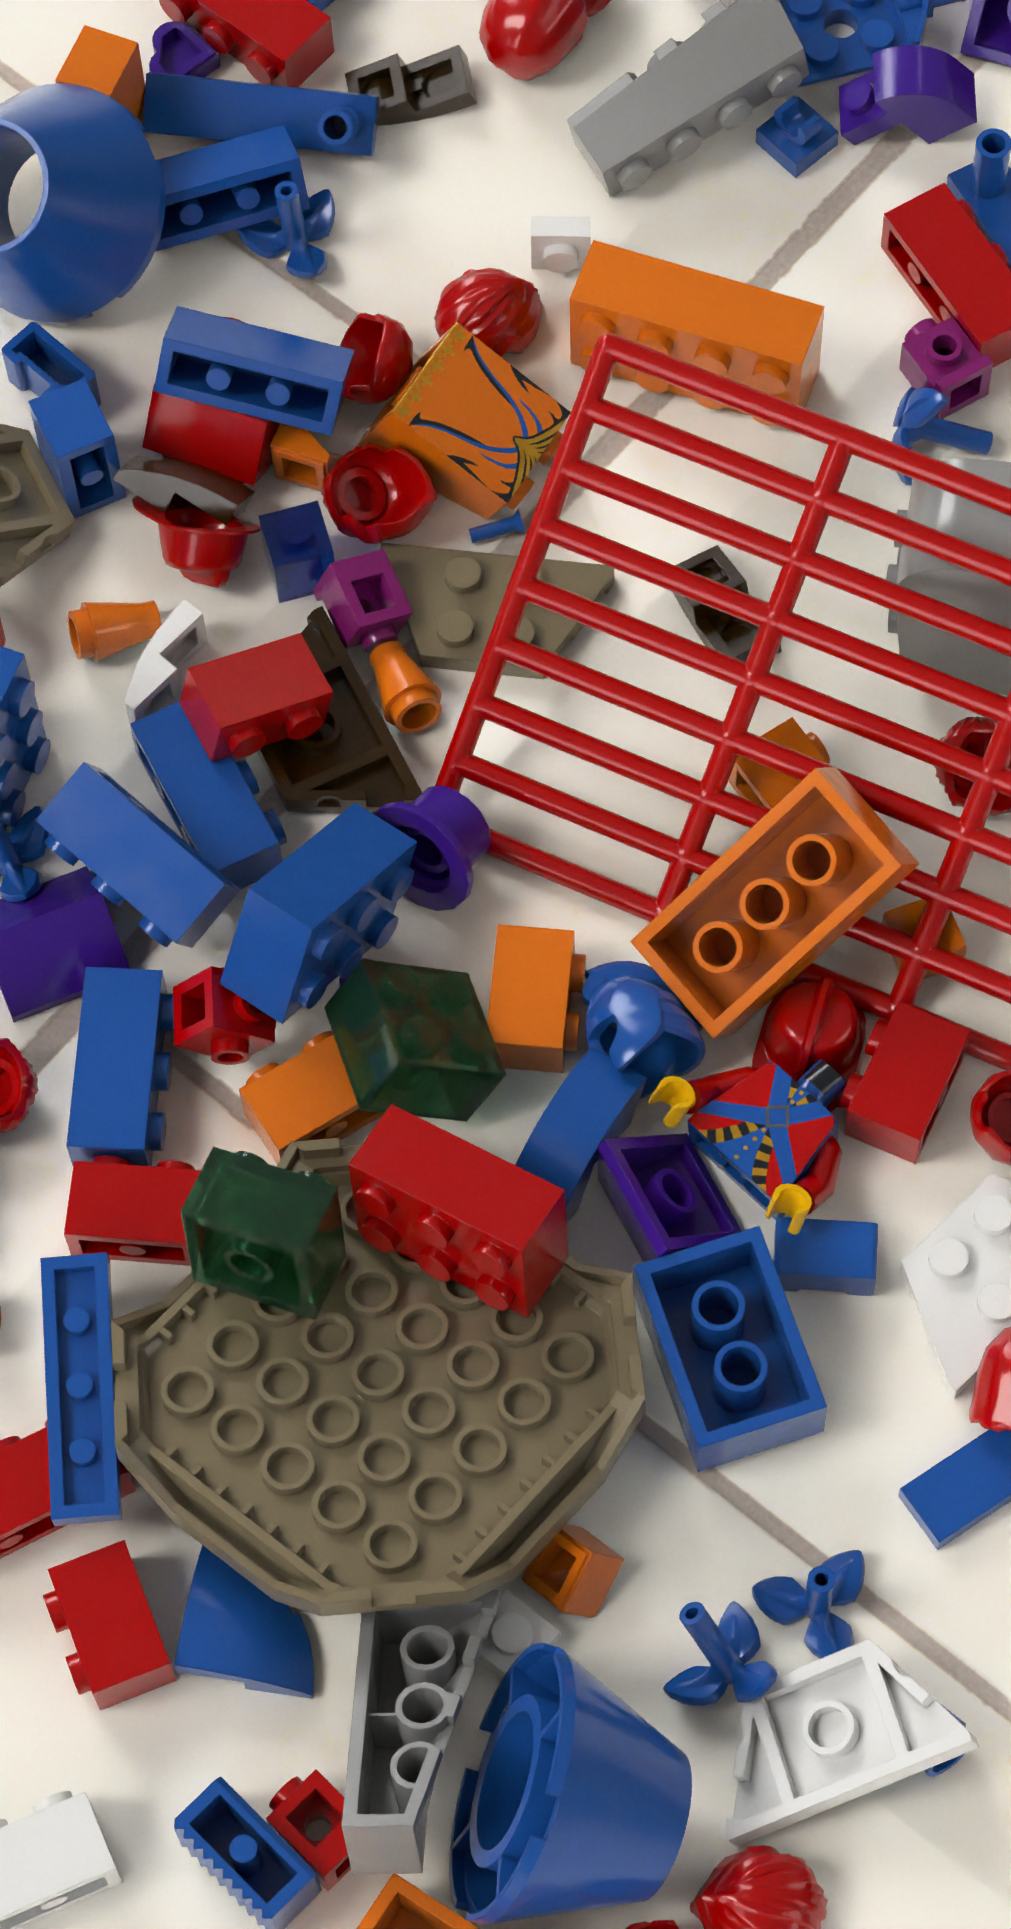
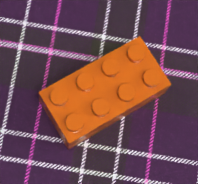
[569,240,825,426]
[630,767,920,1039]

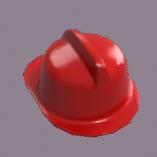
[132,495,261,588]
[752,976,866,1113]

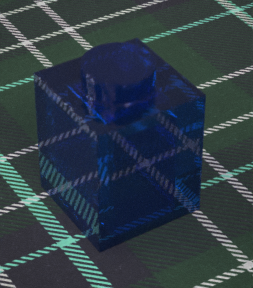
[258,500,335,603]

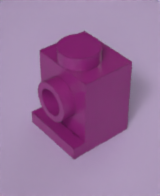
[899,316,993,419]
[313,549,413,654]

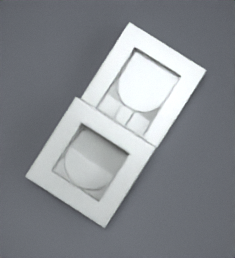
[125,599,208,723]

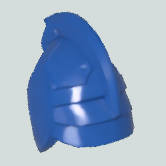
[582,961,706,1100]

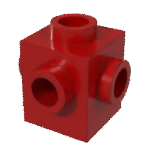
[173,966,276,1065]

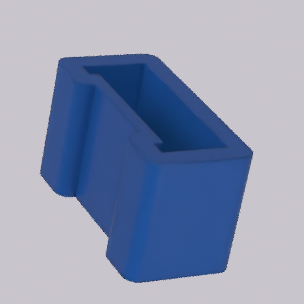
[1,322,101,406]
[773,1217,878,1296]

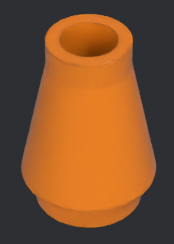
[67,600,162,663]
[369,641,442,733]

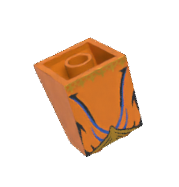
[355,322,571,520]

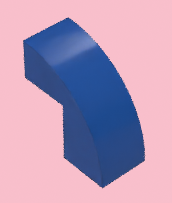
[515,1047,647,1223]

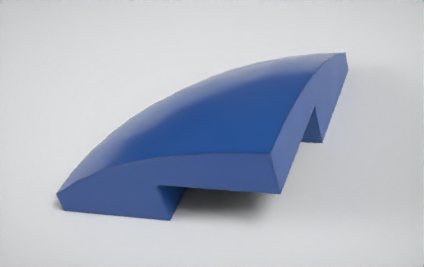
[174,1545,314,1699]

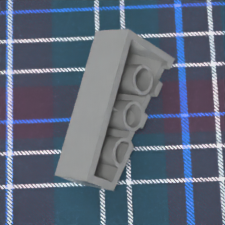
[567,0,809,198]
[342,1590,501,1874]

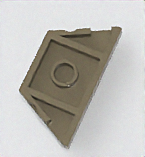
[0,424,75,587]
[380,542,614,679]

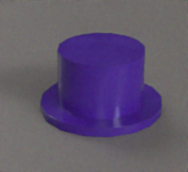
[374,785,491,911]

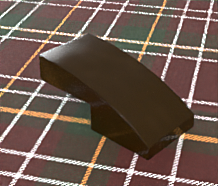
[345,45,477,126]
[113,456,255,526]
[673,545,782,662]

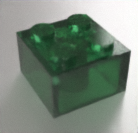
[324,959,507,1122]
[180,1146,346,1320]

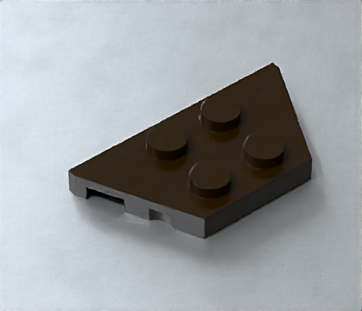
[257,606,422,811]

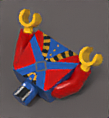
[648,1059,846,1235]

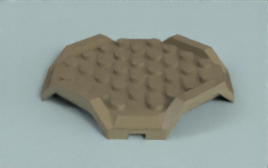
[111,1138,646,1616]

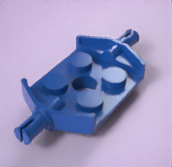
[779,0,966,88]

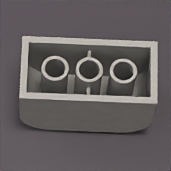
[886,458,1011,696]

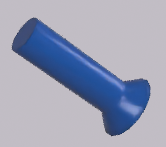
[469,509,526,543]

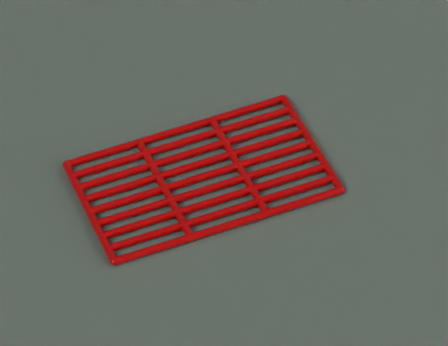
[435,333,1011,1070]

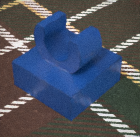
[755,95,839,178]

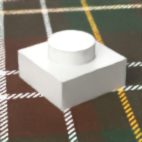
[530,216,591,273]
[479,1589,560,1678]

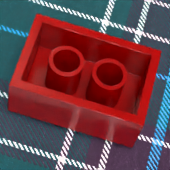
[348,1104,569,1318]

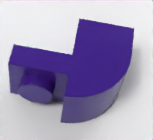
[838,45,977,145]

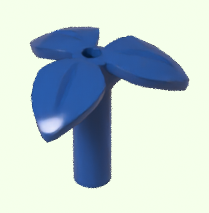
[237,181,335,278]
[891,386,993,486]
[0,806,49,902]
[751,1550,865,1659]
[663,1601,778,1706]

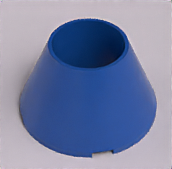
[0,83,166,324]
[449,1643,692,1925]

